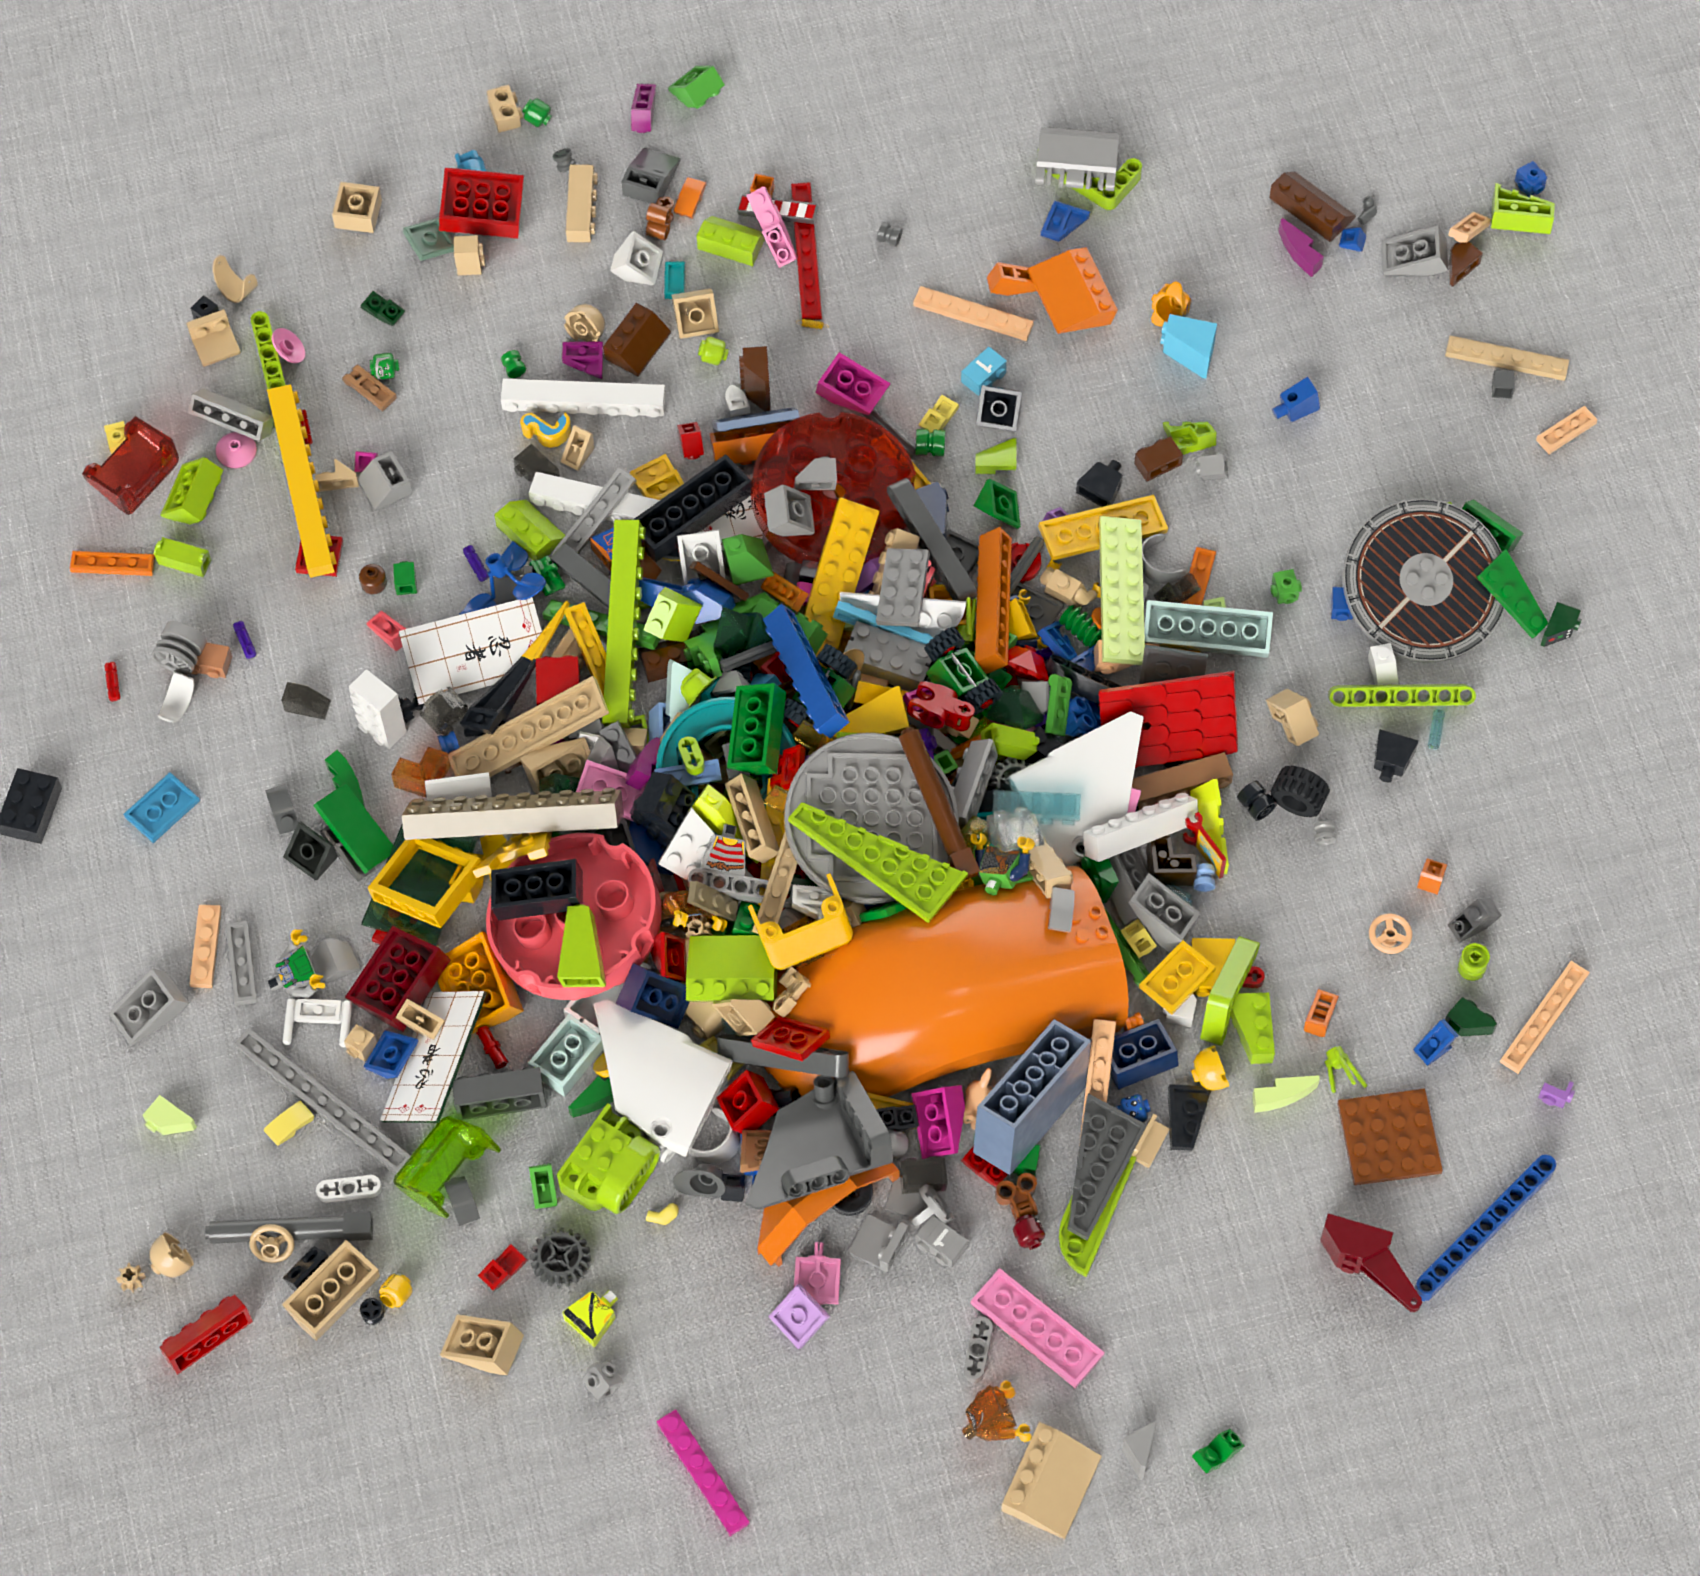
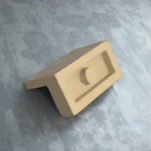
[1132,1113,1169,1168]

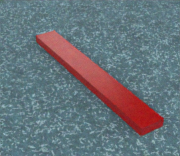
[791,182,822,320]

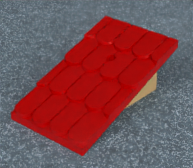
[1099,671,1239,768]

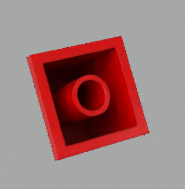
[536,655,580,706]

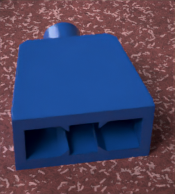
[1272,377,1320,422]

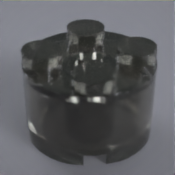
[419,687,468,736]

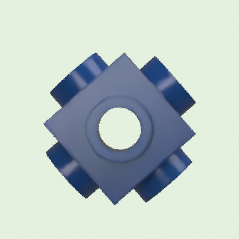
[1514,161,1547,197]

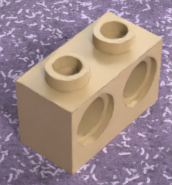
[486,85,523,133]

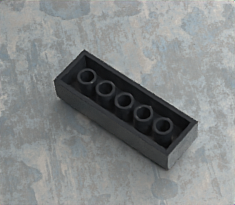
[633,454,753,562]

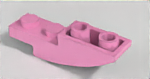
[746,187,797,268]

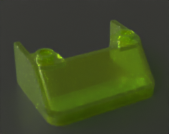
[393,1116,502,1219]

